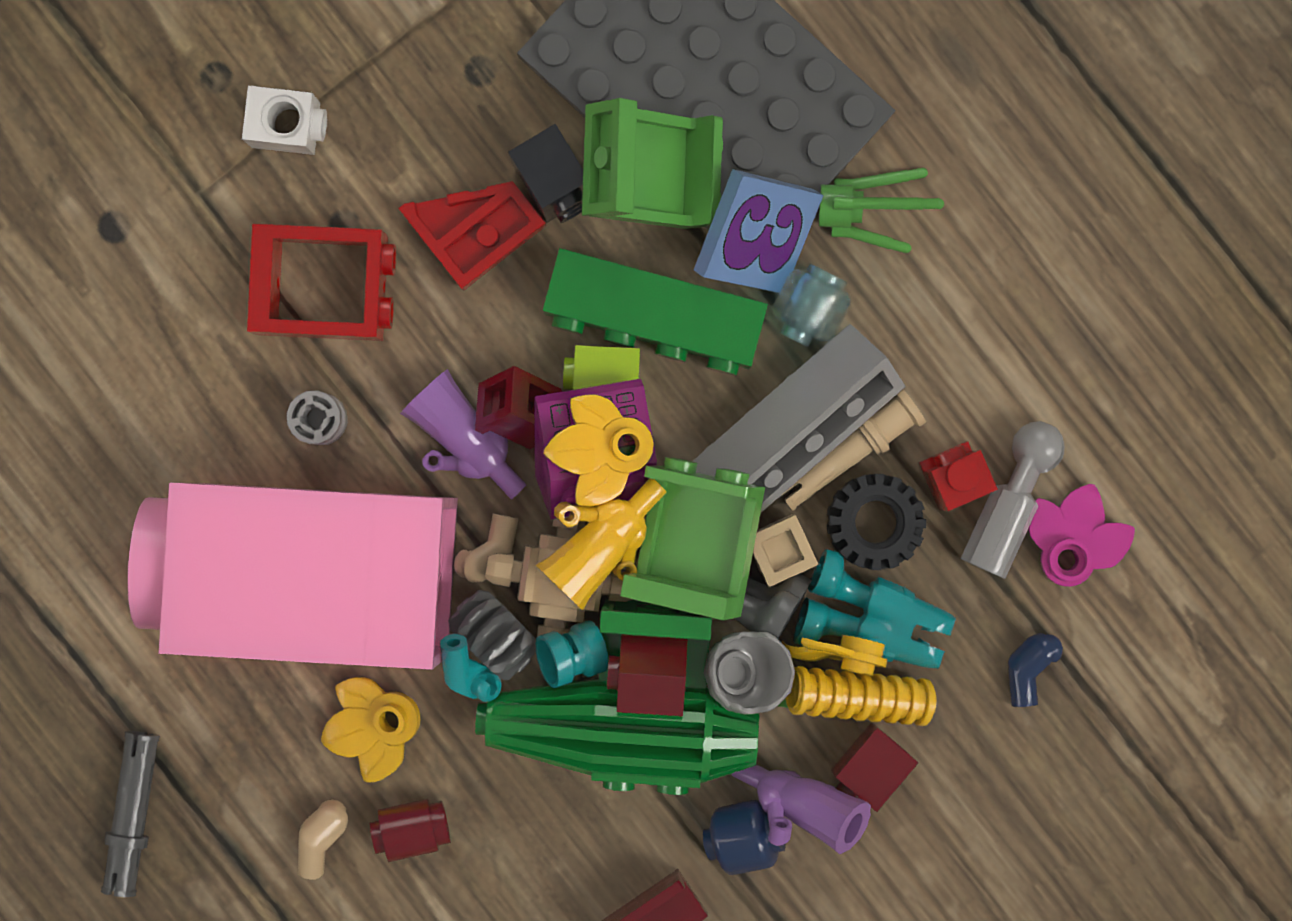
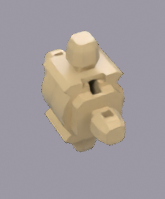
[485,517,633,637]

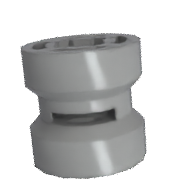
[287,390,348,445]

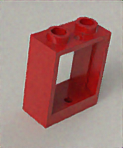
[247,224,396,341]

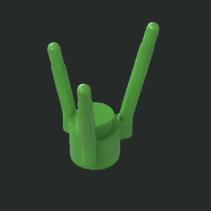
[819,168,944,253]

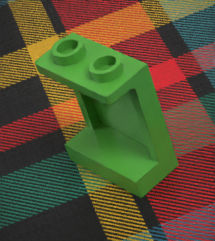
[582,98,723,229]
[620,457,765,621]

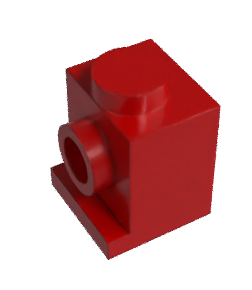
[918,441,998,511]

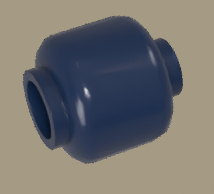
[703,800,786,875]

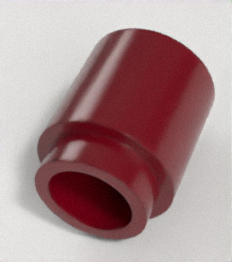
[369,799,451,862]

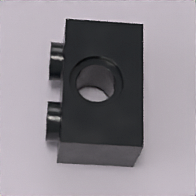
[508,124,583,223]

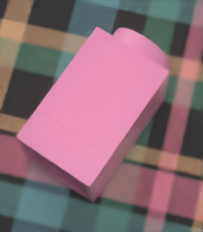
[128,483,458,670]

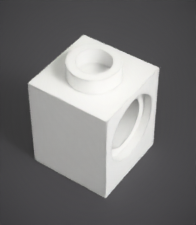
[242,86,327,155]

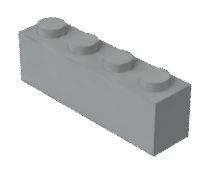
[693,324,906,512]

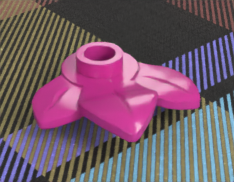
[1028,484,1135,587]

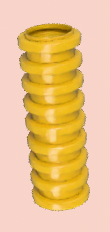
[785,666,937,726]

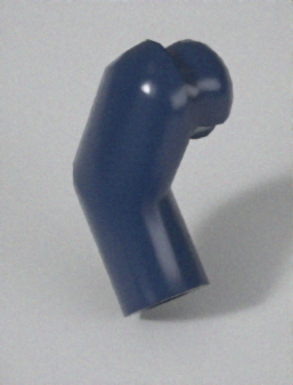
[1008,633,1063,707]

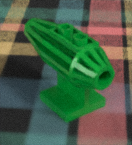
[475,597,759,795]

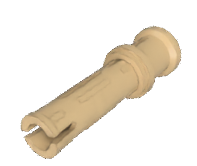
[781,389,926,511]

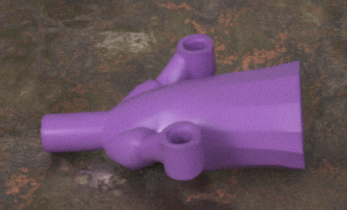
[400,369,526,500]
[732,764,871,854]

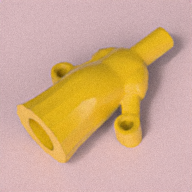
[535,478,667,610]

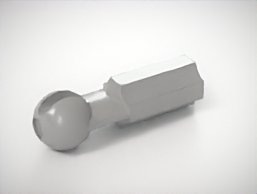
[961,421,1065,579]

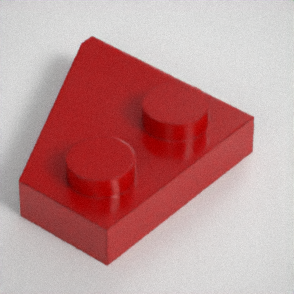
[398,181,547,291]

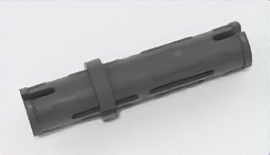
[101,731,160,897]

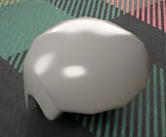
[704,632,795,714]

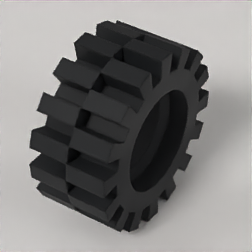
[826,474,926,570]

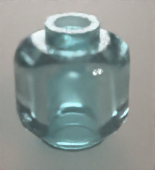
[772,263,852,347]

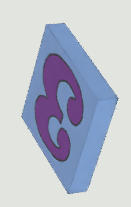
[694,169,824,294]

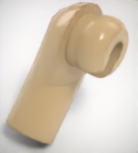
[454,514,519,583]
[298,799,348,880]

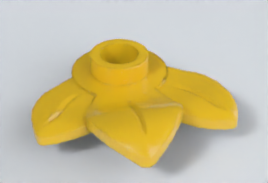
[543,395,654,506]
[781,635,888,676]
[321,677,420,783]

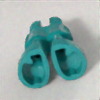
[793,549,956,669]

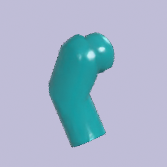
[440,634,502,702]

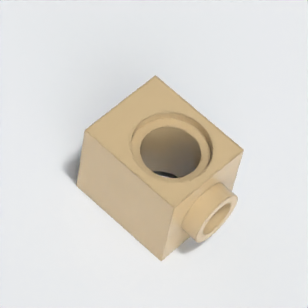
[752,514,819,587]

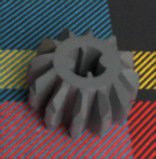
[448,590,536,680]

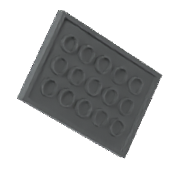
[517,0,896,230]

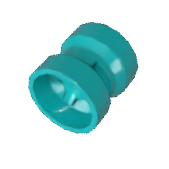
[535,620,608,688]

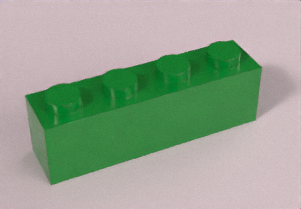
[543,248,768,376]

